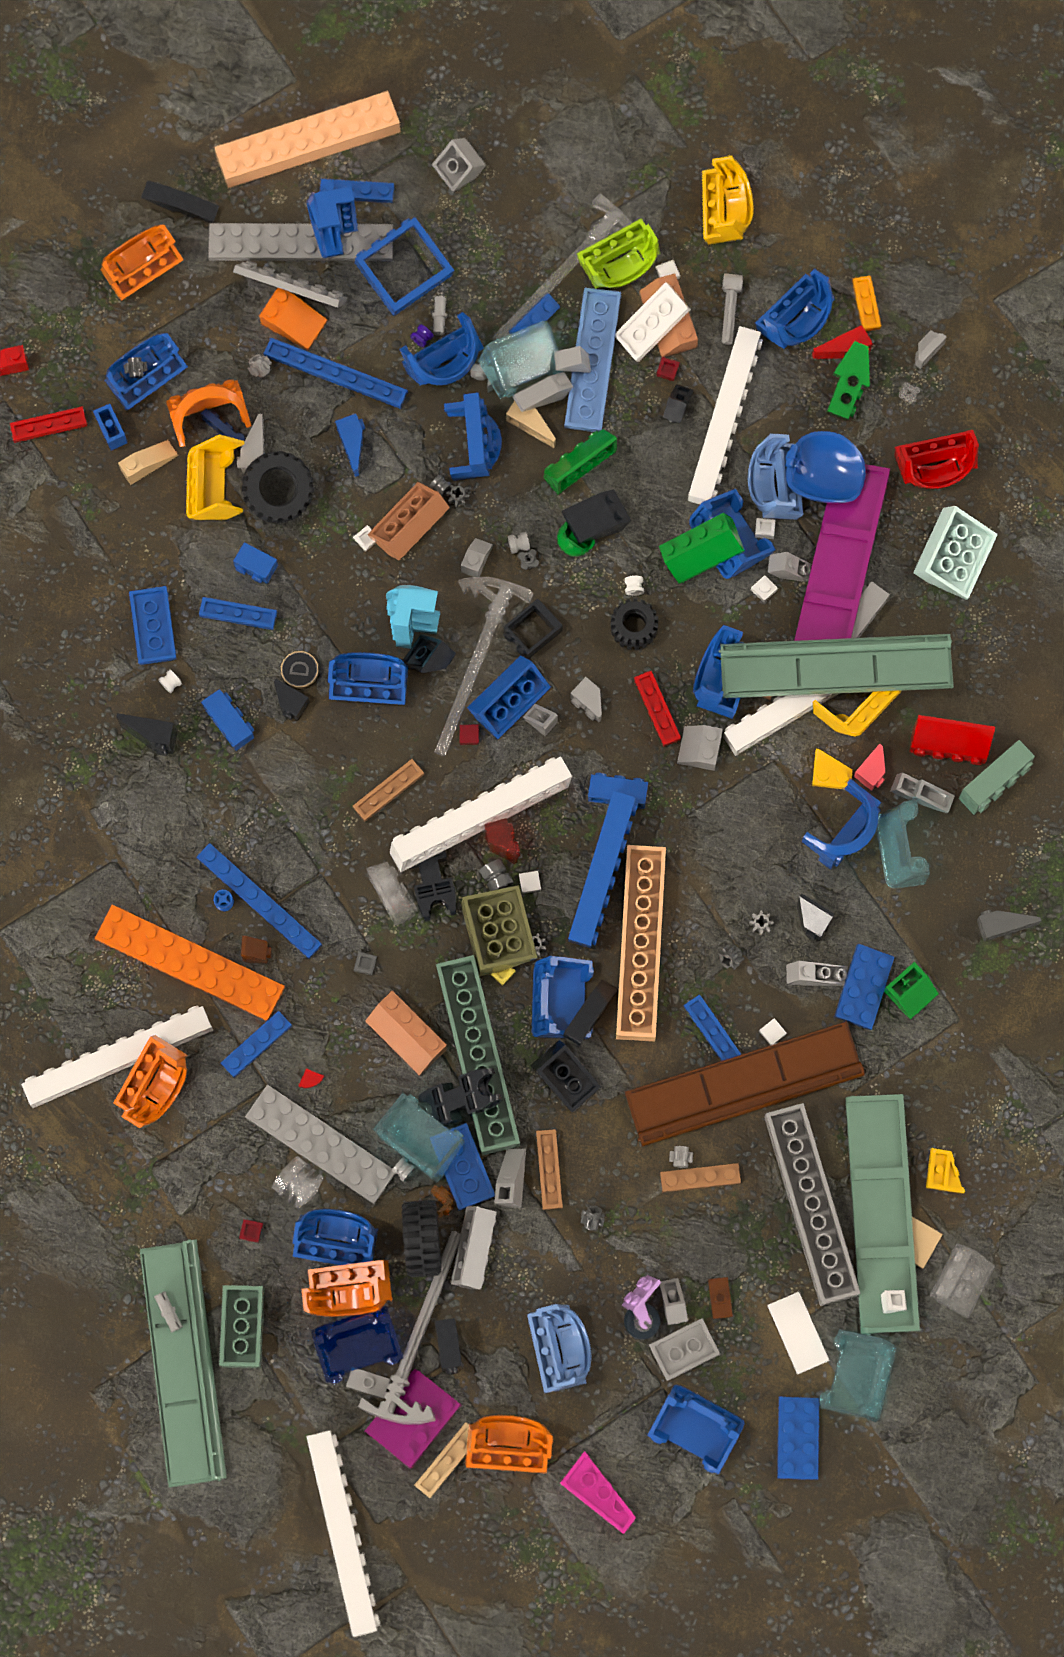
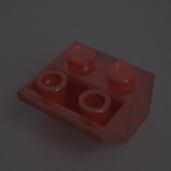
[484,818,520,864]

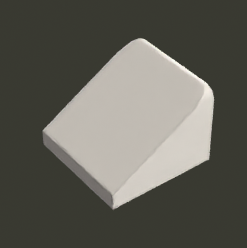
[881,1290,907,1313]

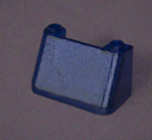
[311,1306,403,1384]

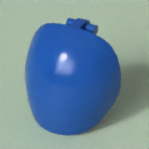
[785,431,866,503]

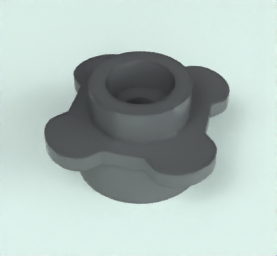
[518,549,539,570]

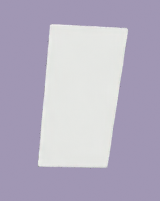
[768,1292,829,1374]

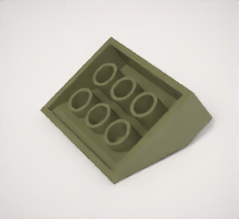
[461,885,537,976]

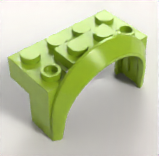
[577,219,660,289]

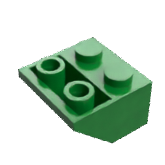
[884,962,939,1020]

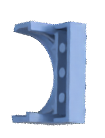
[748,434,803,520]
[527,1304,591,1393]

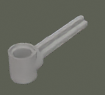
[722,273,743,345]

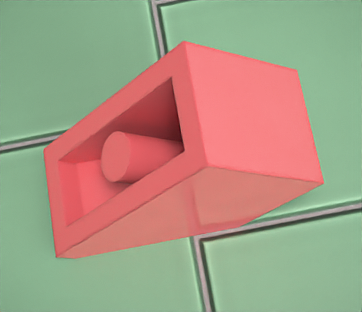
[854,744,885,791]

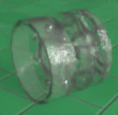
[272,1156,324,1209]

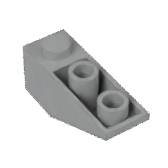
[786,961,848,986]
[494,1149,526,1208]

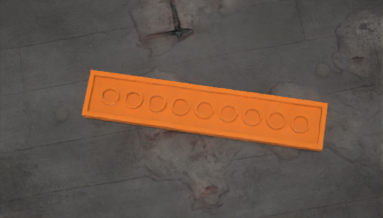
[94,905,285,1021]

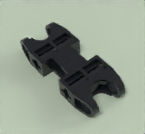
[405,831,456,922]
[418,1068,503,1128]

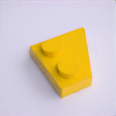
[812,749,852,789]
[926,1148,965,1194]

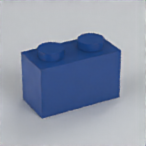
[93,404,128,450]
[233,542,278,584]

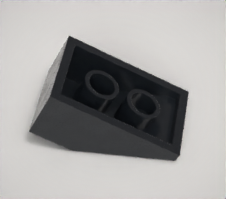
[561,489,632,544]
[116,713,177,756]
[530,1040,601,1113]

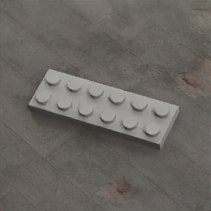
[233,261,348,307]

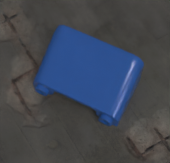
[689,489,776,579]
[532,956,594,1039]
[647,1385,744,1474]

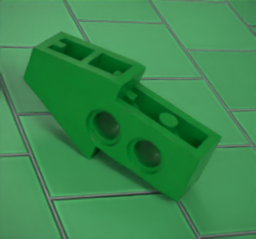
[826,341,870,421]

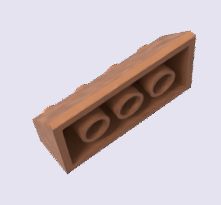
[639,273,698,357]
[367,482,450,560]
[365,991,447,1076]

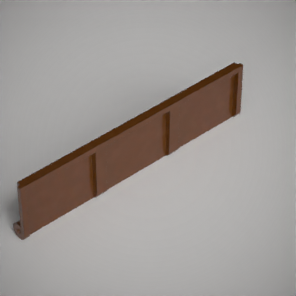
[624,1021,865,1147]

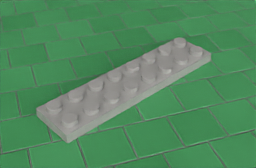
[245,1085,395,1204]

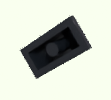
[663,384,694,423]
[274,679,310,721]

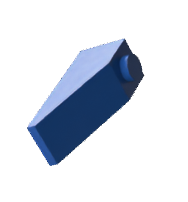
[335,414,365,477]

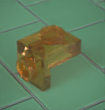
[430,1185,454,1217]

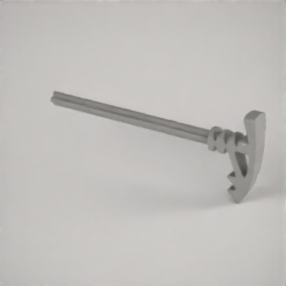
[358,1231,461,1425]

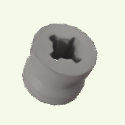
[392,1157,416,1182]

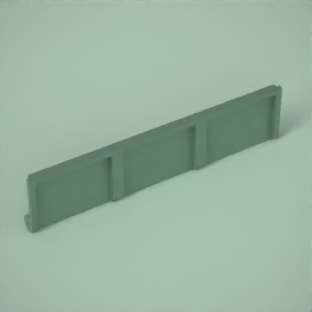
[719,634,954,698]
[845,1094,920,1336]
[140,1239,227,1487]

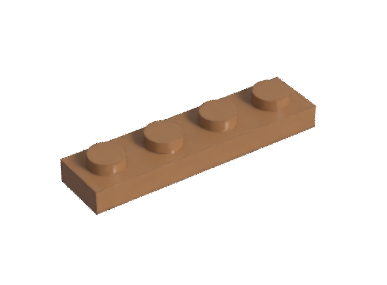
[353,759,424,822]
[536,1129,562,1210]
[660,1163,741,1193]

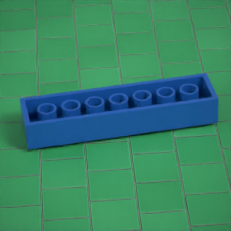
[568,791,638,948]

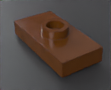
[708,1277,733,1319]

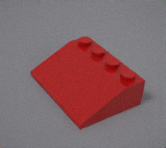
[909,715,995,765]

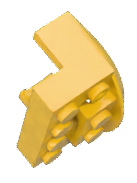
[702,156,753,244]

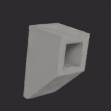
[768,552,812,582]
[570,677,602,722]

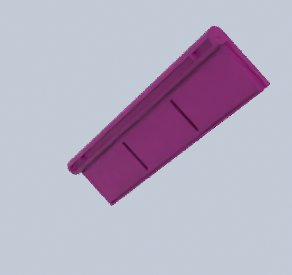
[794,464,890,641]

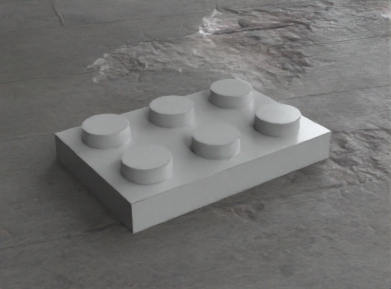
[649,1319,720,1381]

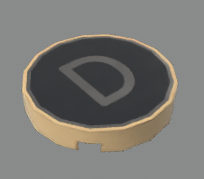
[281,651,319,689]

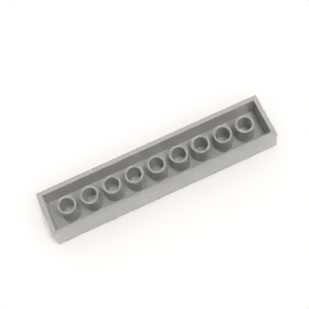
[764,1103,860,1306]

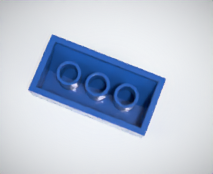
[467,655,551,739]

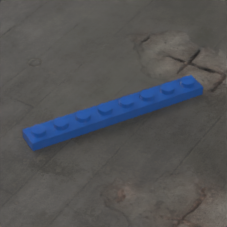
[264,338,408,409]
[197,843,322,959]

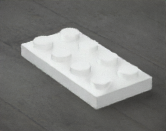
[615,282,691,362]

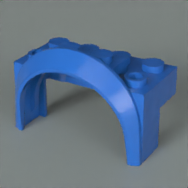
[307,186,358,258]
[755,269,835,349]
[399,312,484,386]
[104,333,187,411]
[444,393,502,481]
[693,625,743,719]
[328,652,408,705]
[802,779,881,870]
[292,1209,378,1265]

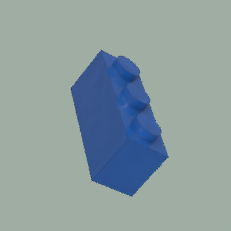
[201,689,254,751]
[588,773,648,809]

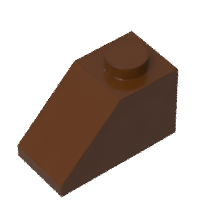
[241,936,272,964]

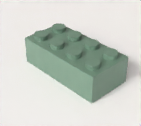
[958,740,1035,815]
[219,1285,265,1369]

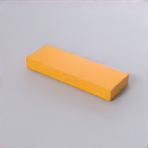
[852,276,881,331]

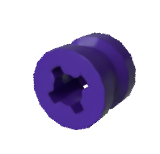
[410,324,434,348]

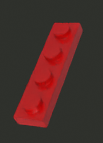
[10,406,87,443]
[634,671,681,747]

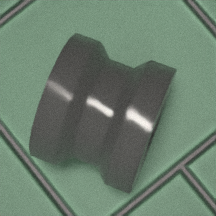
[429,474,453,497]

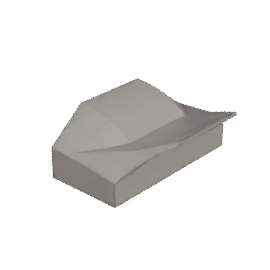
[915,330,947,369]

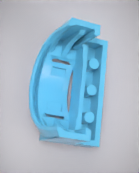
[386,585,440,649]

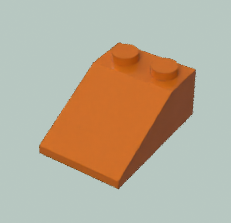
[259,288,327,350]

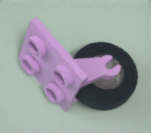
[622,1275,661,1339]

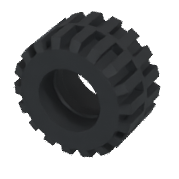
[610,598,658,650]

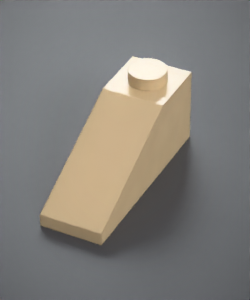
[506,401,556,448]
[118,440,178,485]

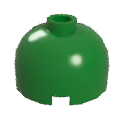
[557,522,595,557]

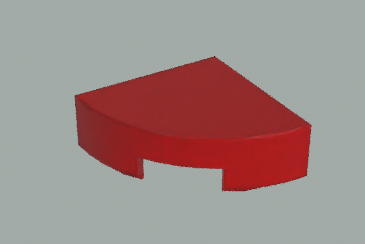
[298,1068,324,1089]

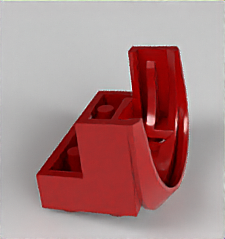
[895,430,979,489]

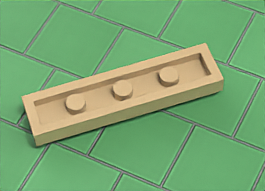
[415,1423,469,1498]

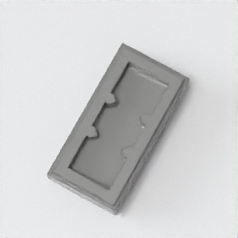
[346,1367,390,1399]

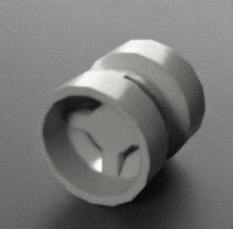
[508,532,530,554]

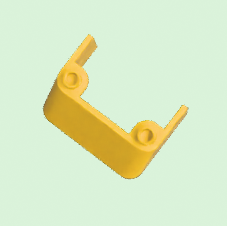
[186,434,244,520]
[812,690,902,736]

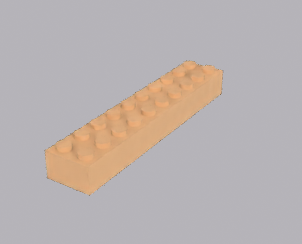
[215,91,400,188]
[616,845,666,1042]

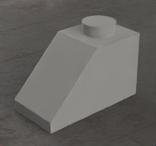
[461,538,493,579]
[660,1278,688,1325]

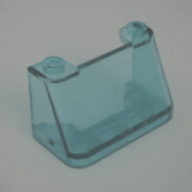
[478,321,563,398]
[876,799,930,888]
[373,1093,465,1183]
[820,1329,895,1422]

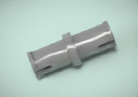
[432,296,447,335]
[154,1291,183,1333]

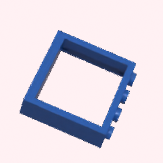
[355,217,454,316]

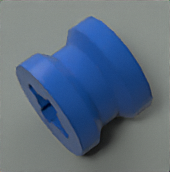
[213,889,234,911]

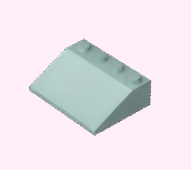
[913,506,998,600]

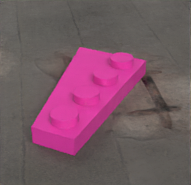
[560,1451,636,1534]

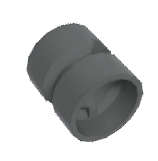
[479,859,514,891]

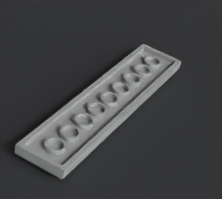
[209,223,393,261]

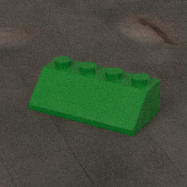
[544,429,617,495]
[659,513,745,584]

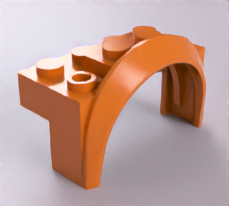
[100,225,183,301]
[166,380,252,447]
[114,1035,187,1128]
[302,1260,392,1317]
[465,1415,553,1473]

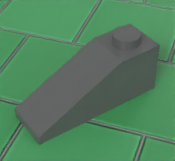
[977,910,1042,942]

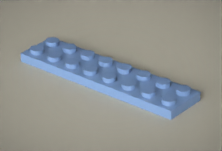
[564,288,621,432]

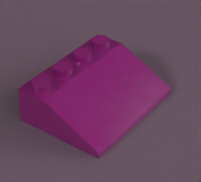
[365,1369,461,1469]

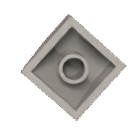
[432,138,486,192]
[677,725,723,771]

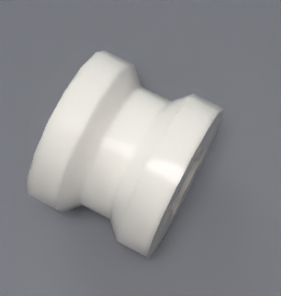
[625,576,644,596]
[158,670,182,694]

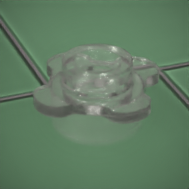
[899,382,920,403]

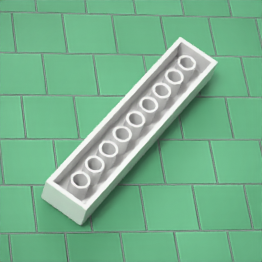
[390,757,572,872]

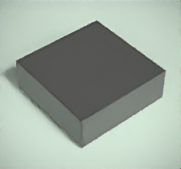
[354,952,377,976]

